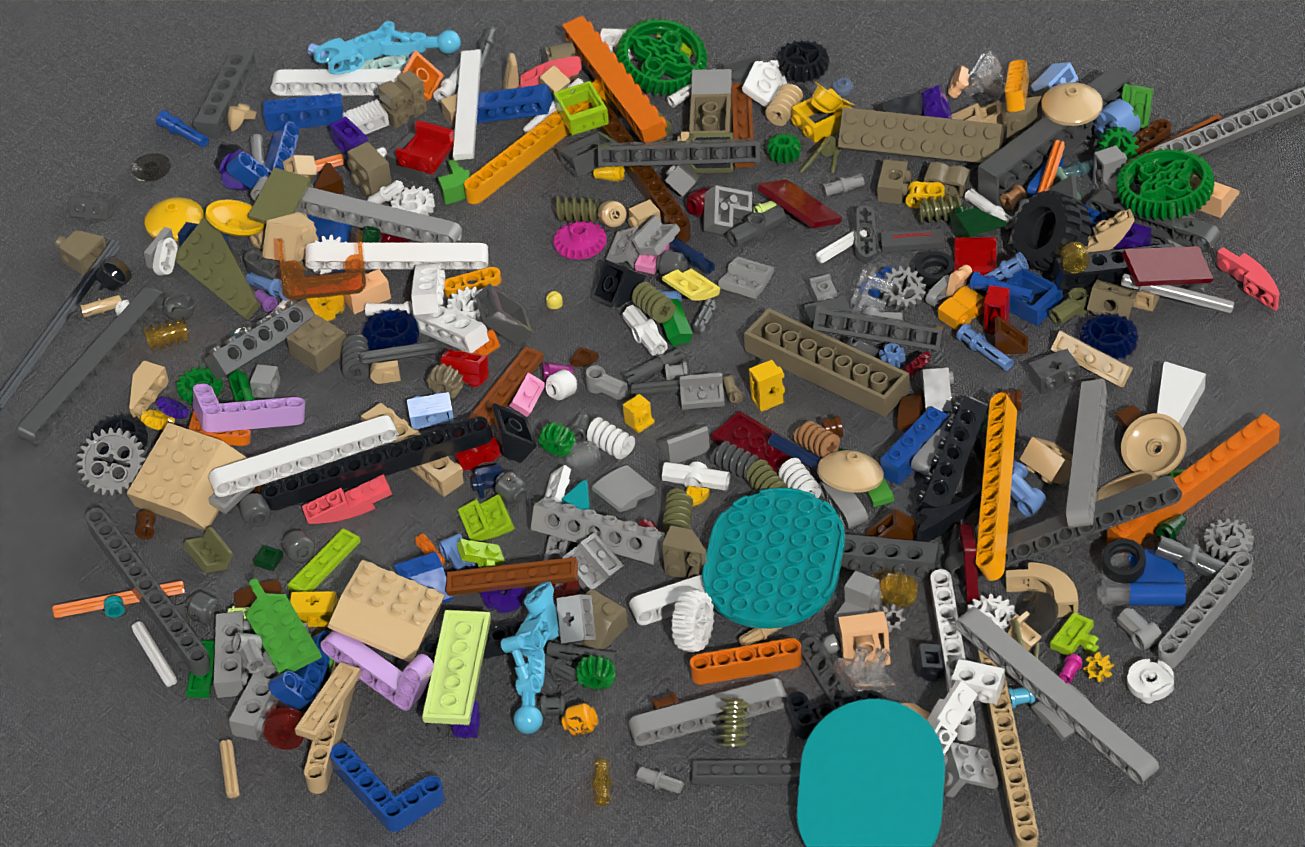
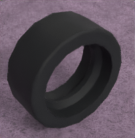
[915,251,954,289]
[1102,538,1146,584]

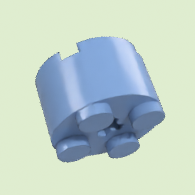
[1094,99,1140,141]

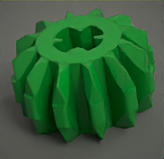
[767,133,801,165]
[538,422,576,458]
[576,655,616,691]

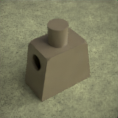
[56,230,106,275]

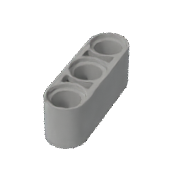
[819,481,868,530]

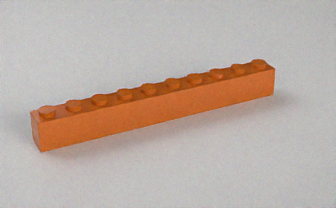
[562,15,667,142]
[1107,413,1280,556]

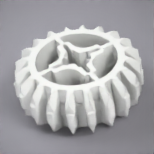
[671,590,715,652]

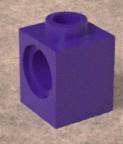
[452,701,481,738]

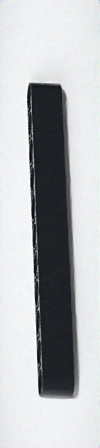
[261,416,493,511]

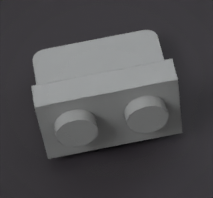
[944,742,999,797]

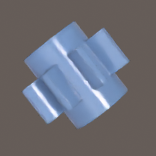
[879,343,906,368]

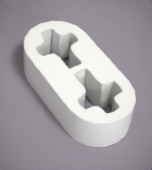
[153,238,177,276]

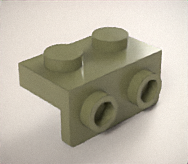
[183,527,232,573]

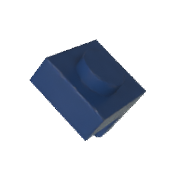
[472,465,502,499]

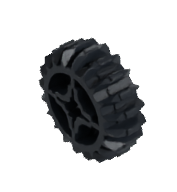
[777,39,829,83]
[90,413,148,464]

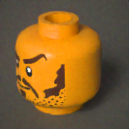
[562,703,598,736]

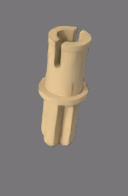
[80,295,122,318]
[739,627,782,646]

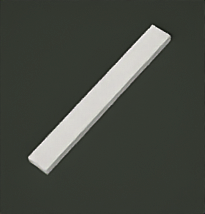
[453,49,482,160]

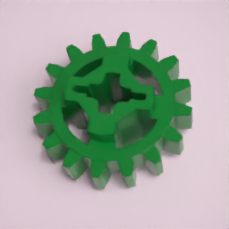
[1095,126,1139,161]
[176,366,223,405]

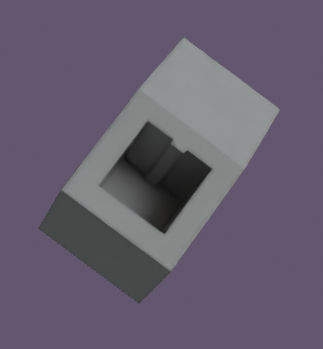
[665,164,699,197]

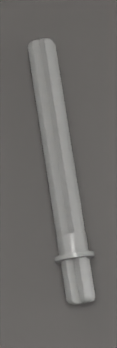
[1121,274,1234,313]

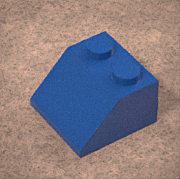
[394,552,453,603]

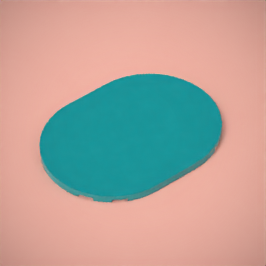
[702,488,845,629]
[797,699,945,847]

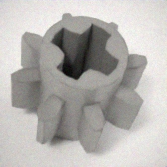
[880,603,906,632]

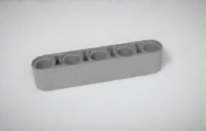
[911,396,989,476]

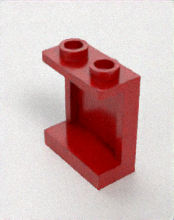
[396,120,454,175]
[954,237,996,286]

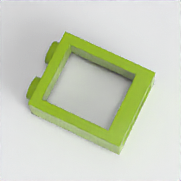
[553,81,609,135]

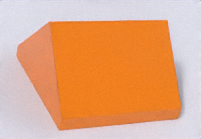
[400,50,444,101]

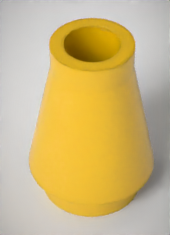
[594,166,625,182]

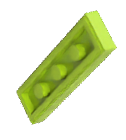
[287,528,361,592]

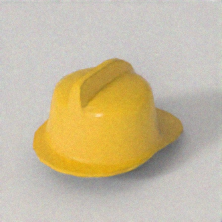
[810,81,855,113]

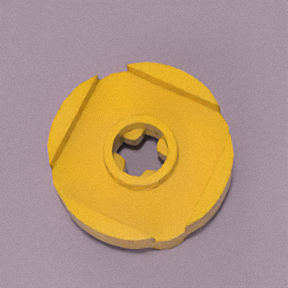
[305,286,345,321]

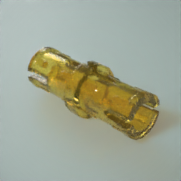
[593,759,612,806]

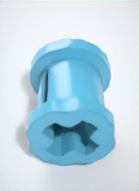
[1008,687,1035,708]

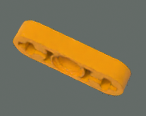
[443,267,502,298]

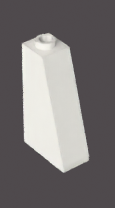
[1157,362,1206,428]

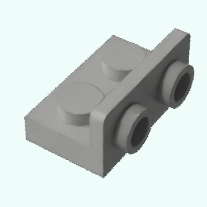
[606,226,640,268]

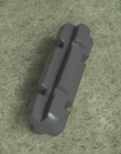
[692,299,716,333]

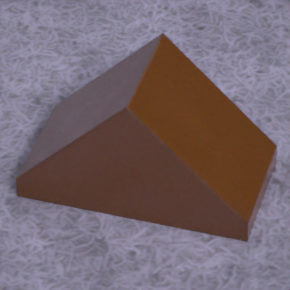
[314,163,345,195]
[995,316,1028,354]

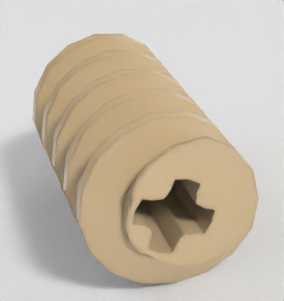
[766,84,803,126]

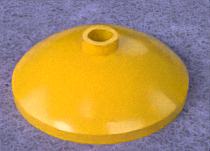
[144,197,204,241]
[205,200,266,237]

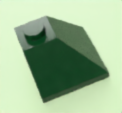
[949,205,1007,238]

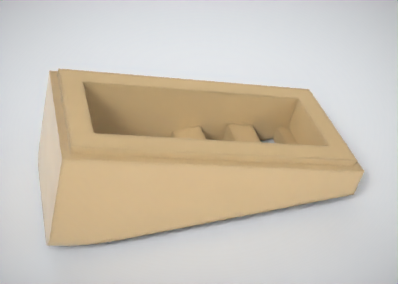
[503,53,520,89]

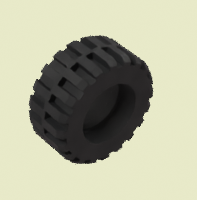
[1012,190,1091,273]

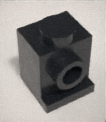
[913,643,945,681]

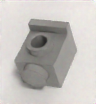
[809,274,837,303]

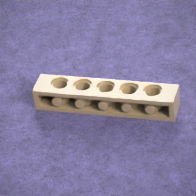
[361,403,464,497]

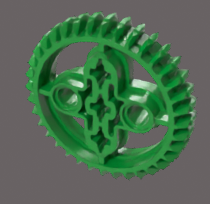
[616,17,708,97]
[1116,148,1215,221]

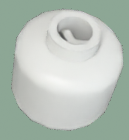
[545,370,577,401]

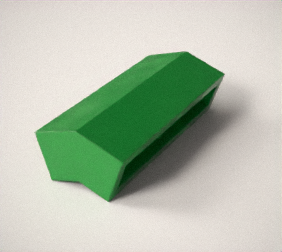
[662,299,692,347]
[228,369,254,402]

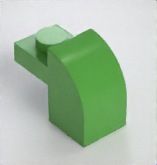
[438,159,470,205]

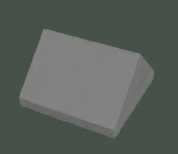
[657,426,710,463]

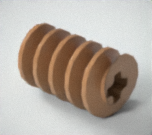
[794,421,840,458]

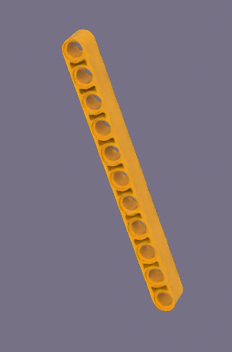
[464,80,611,204]
[976,392,1017,581]

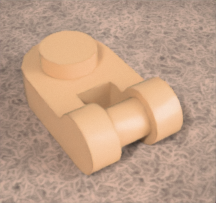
[948,65,970,98]
[946,265,972,298]

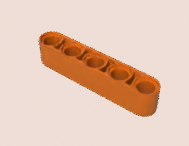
[690,638,802,685]

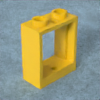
[791,88,852,143]

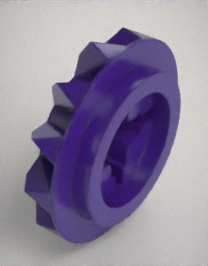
[156,397,189,419]

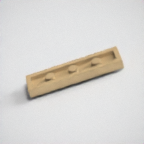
[1051,331,1133,387]
[295,662,361,741]

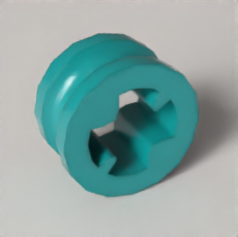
[103,596,125,618]

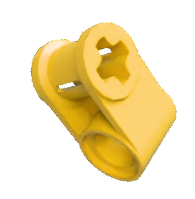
[905,181,945,208]

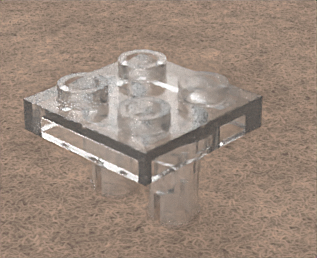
[965,49,1007,104]
[850,263,894,313]
[833,646,896,693]

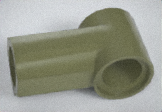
[1049,288,1088,326]

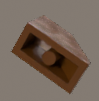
[865,509,917,541]

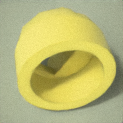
[546,291,563,309]

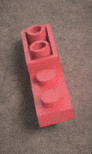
[516,56,582,88]
[1217,247,1279,311]
[302,474,392,524]

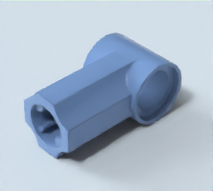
[1010,471,1046,517]
[438,533,475,571]

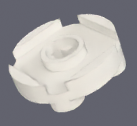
[1127,659,1174,704]

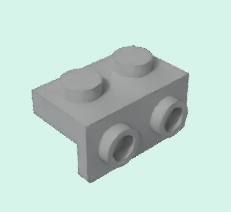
[632,215,680,256]
[679,373,725,410]

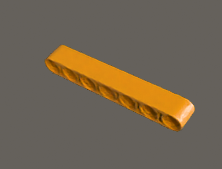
[1004,60,1029,112]

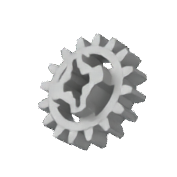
[880,266,926,311]
[1204,518,1254,561]

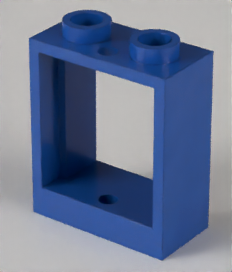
[1006,269,1062,326]

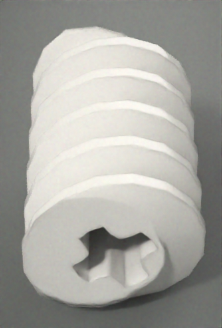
[587,417,635,459]
[778,458,822,498]

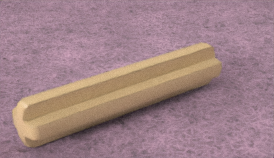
[220,739,239,799]

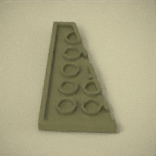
[175,216,261,320]

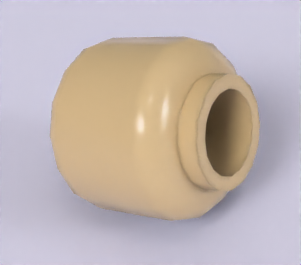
[598,200,627,227]

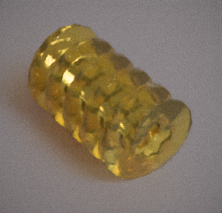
[143,317,189,351]

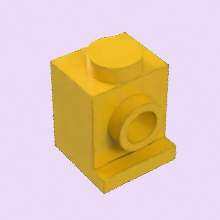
[623,394,655,433]

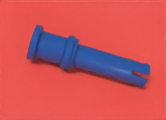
[156,110,209,148]
[970,271,1035,303]

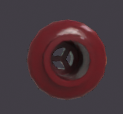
[687,188,709,217]

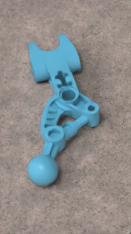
[314,21,461,74]
[501,581,559,734]

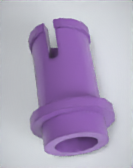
[255,289,278,312]

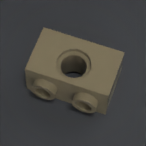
[877,160,912,204]
[1087,280,1137,322]

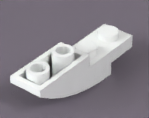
[927,680,978,755]

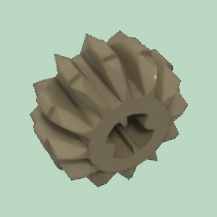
[427,363,464,398]

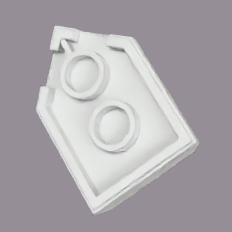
[742,60,787,108]

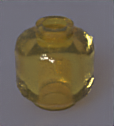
[1061,242,1090,273]

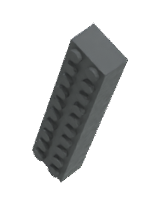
[978,66,1132,206]

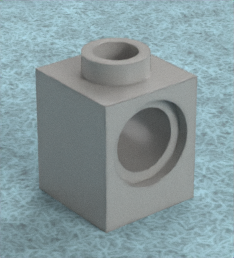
[250,364,281,399]

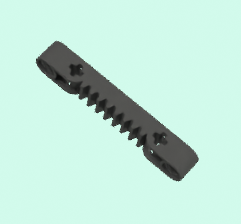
[1086,189,1221,253]

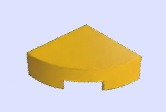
[686,486,710,506]

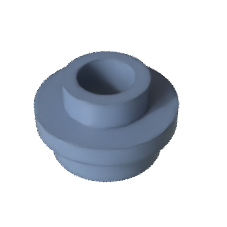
[833,78,853,96]

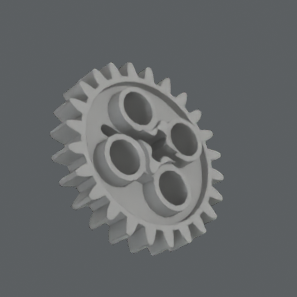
[77,428,147,498]

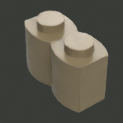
[924,162,970,197]

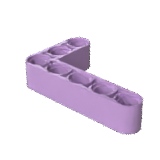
[193,384,305,432]
[321,630,434,710]

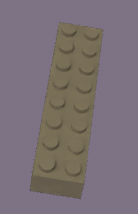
[838,107,1005,165]
[744,308,910,417]

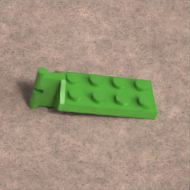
[245,578,322,675]

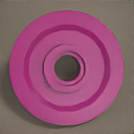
[553,220,607,260]

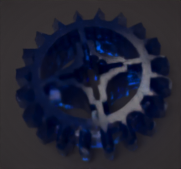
[363,308,419,351]
[1080,313,1138,360]

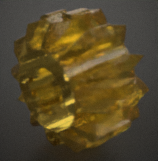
[880,572,918,608]

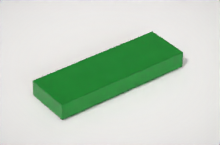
[186,641,215,698]

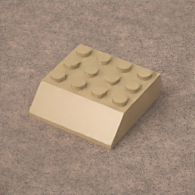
[127,423,247,531]
[328,560,445,663]

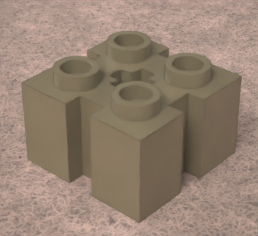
[378,70,428,128]

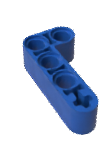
[269,631,330,711]

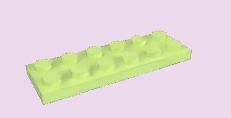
[422,610,491,725]

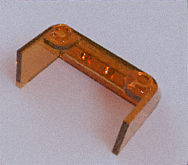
[278,230,366,300]

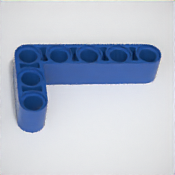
[227,122,299,190]
[330,743,444,832]

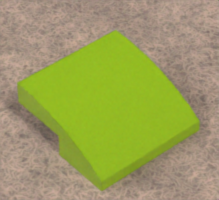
[457,494,515,541]

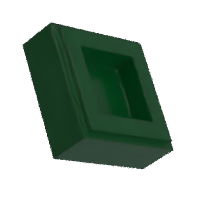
[253,545,284,571]

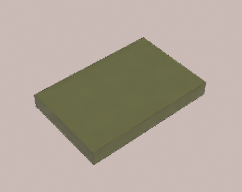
[248,167,311,224]

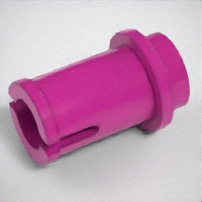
[1058,654,1082,684]

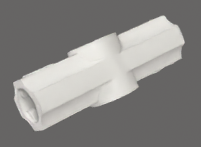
[622,305,668,357]
[662,462,730,490]

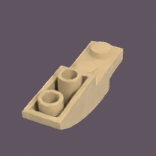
[1084,209,1135,254]

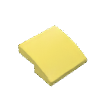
[662,269,720,300]

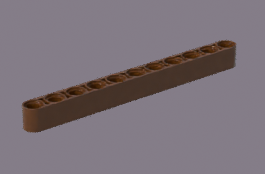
[589,99,691,243]

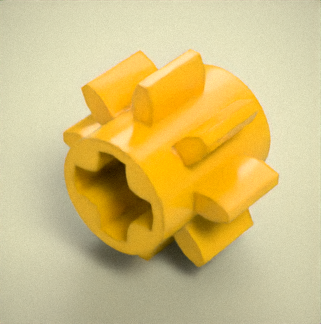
[1084,652,1115,682]

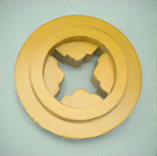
[140,409,175,430]

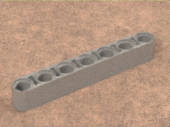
[1158,552,1253,669]
[628,679,787,746]

